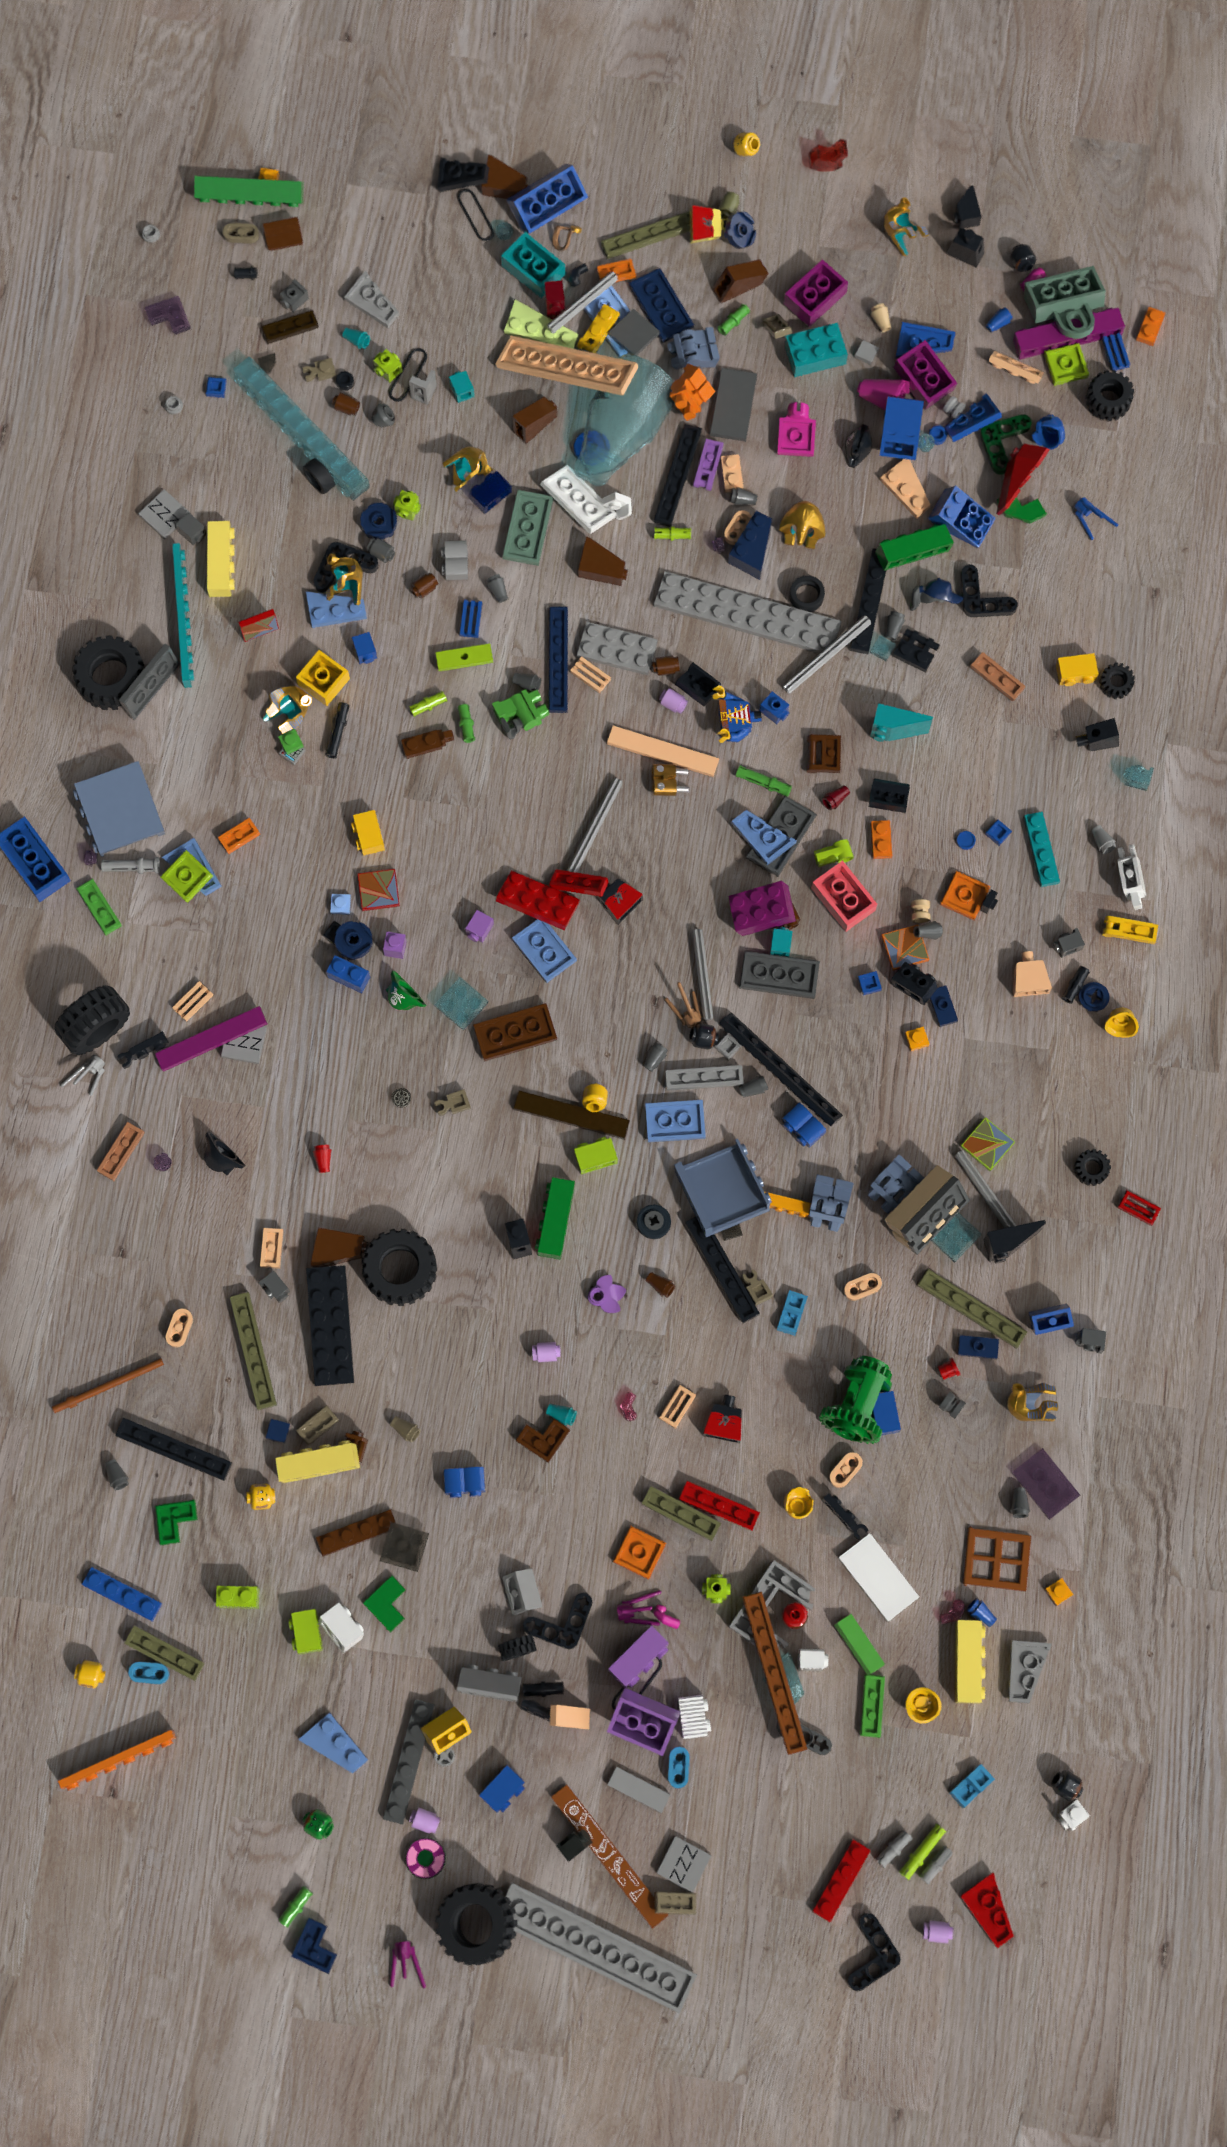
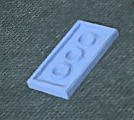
[584,285,630,358]

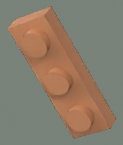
[970,652,1026,702]
[97,1122,145,1181]

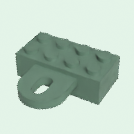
[1024,266,1106,339]

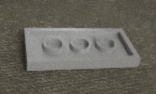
[577,622,658,675]

